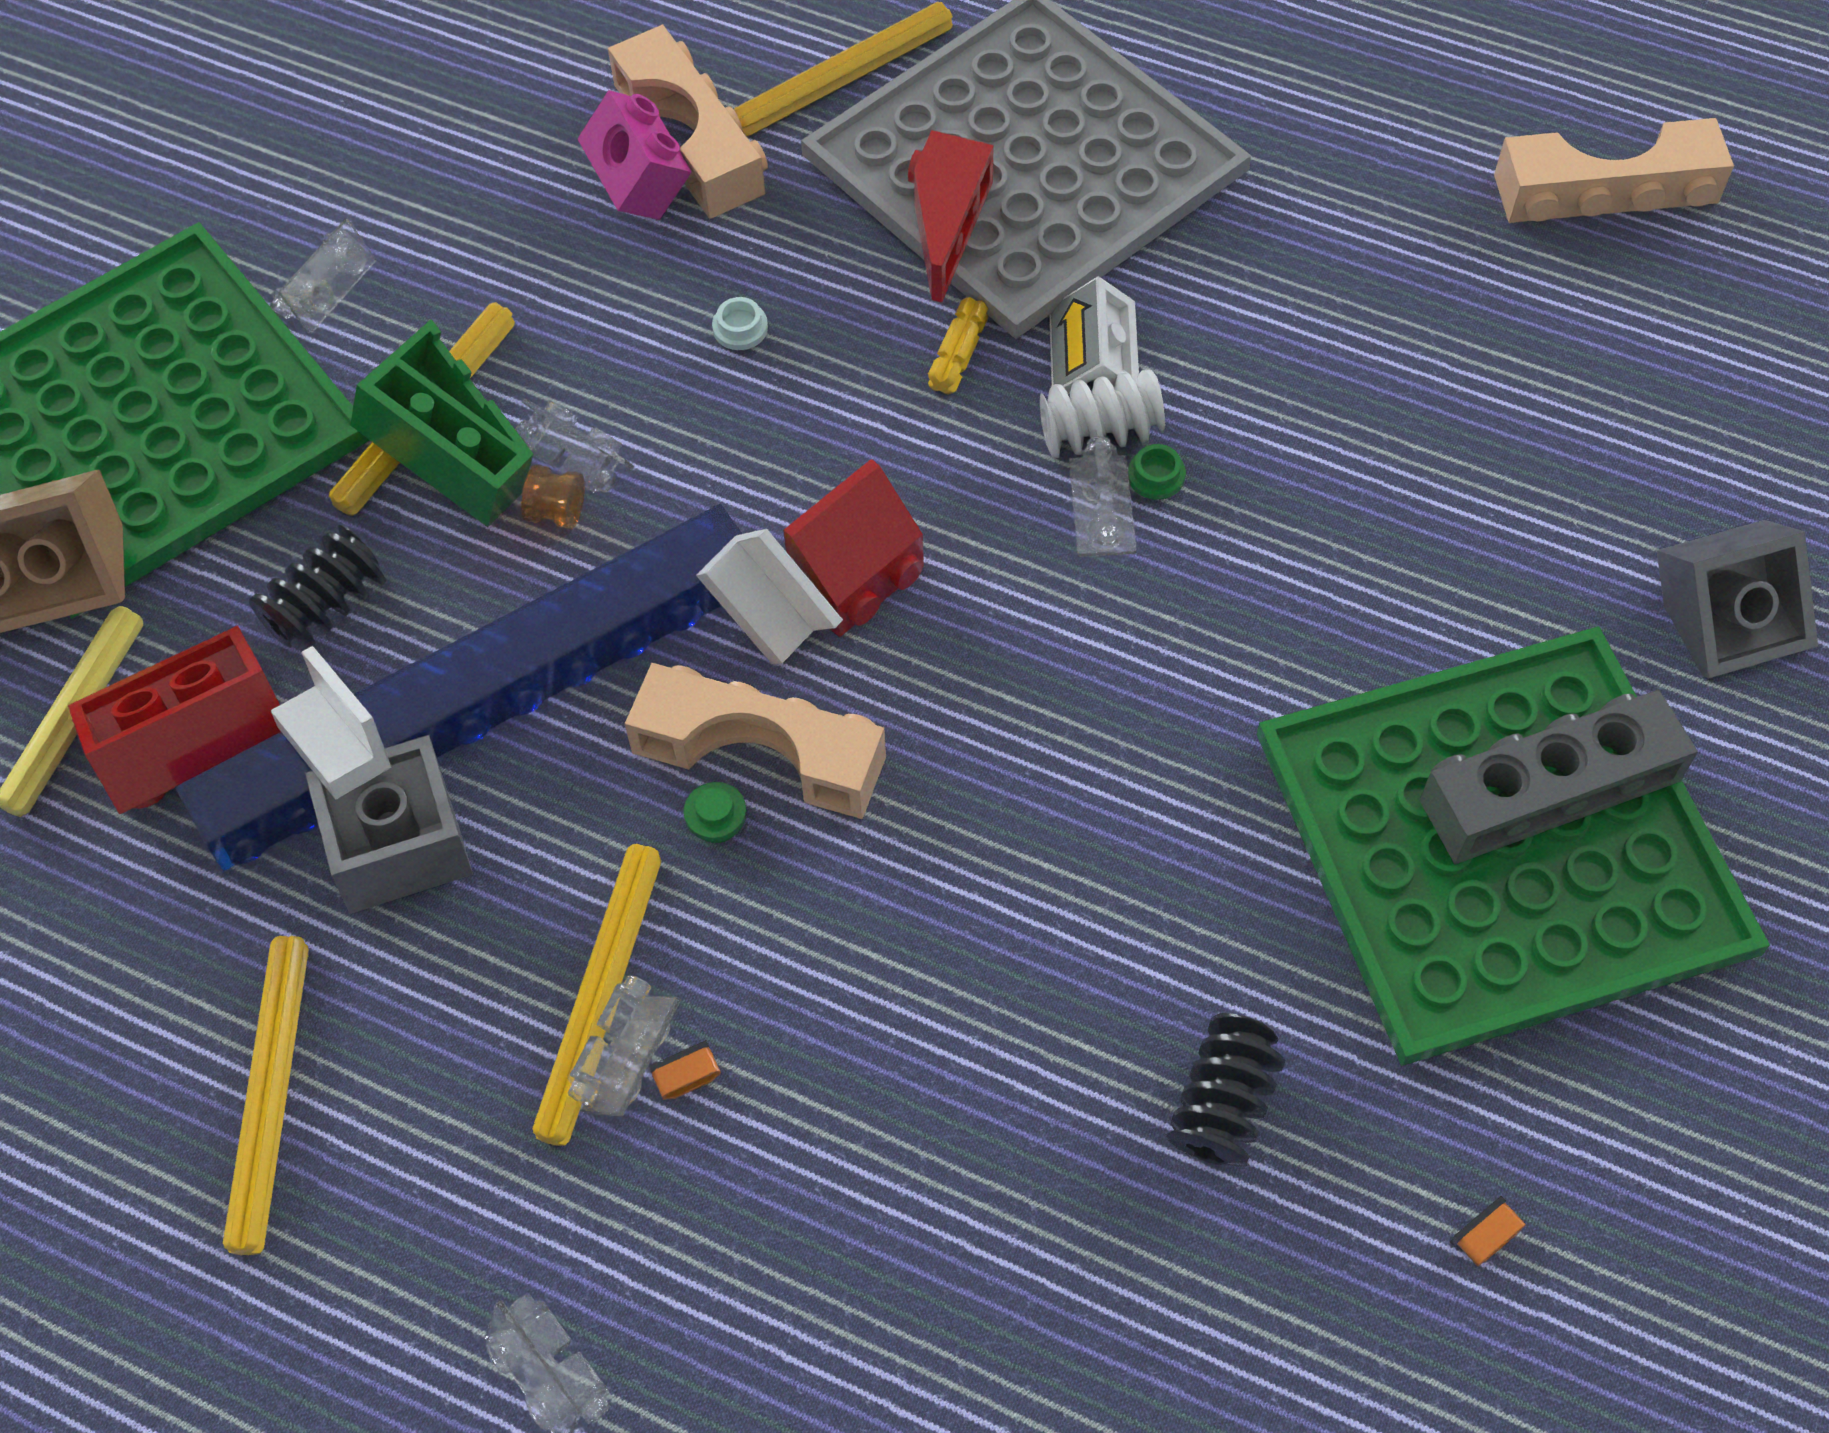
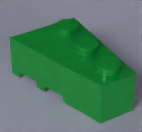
[350,319,534,527]

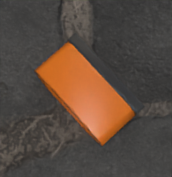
[649,1040,721,1100]
[1450,1196,1526,1266]

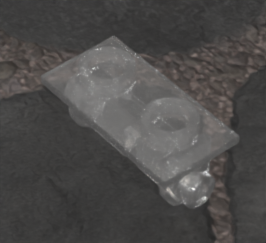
[270,219,377,334]
[515,398,634,493]
[1069,436,1136,557]
[568,976,681,1117]
[484,1294,611,1433]

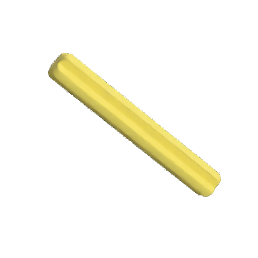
[0,606,143,817]

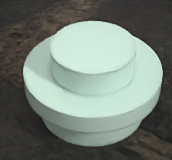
[712,297,768,350]

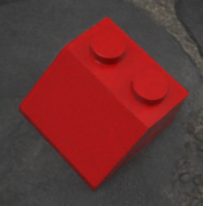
[783,459,924,638]

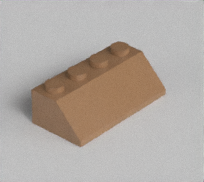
[0,469,125,633]

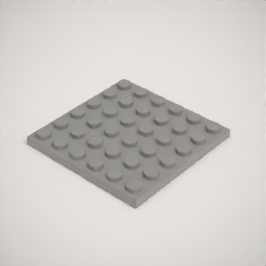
[801,0,1251,339]

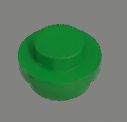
[1128,444,1186,500]
[684,782,747,843]

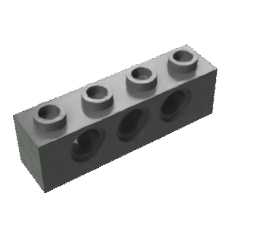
[1420,689,1698,864]

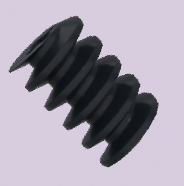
[248,525,386,648]
[1165,1013,1286,1167]

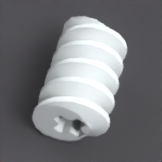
[1040,369,1165,459]

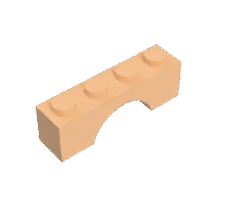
[608,24,768,219]
[1494,118,1734,223]
[625,663,886,819]

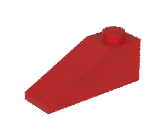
[908,130,994,303]

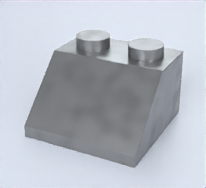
[1656,520,1818,678]
[305,735,473,914]

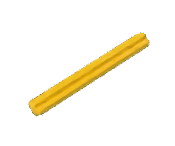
[734,2,953,136]
[329,302,515,516]
[532,844,661,1146]
[223,936,309,1255]

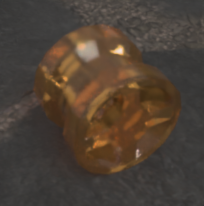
[521,464,585,530]

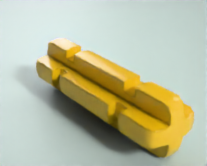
[928,297,988,395]

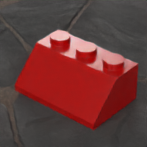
[68,625,284,815]

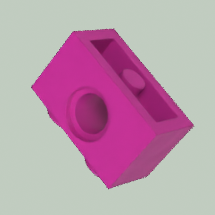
[578,90,692,220]

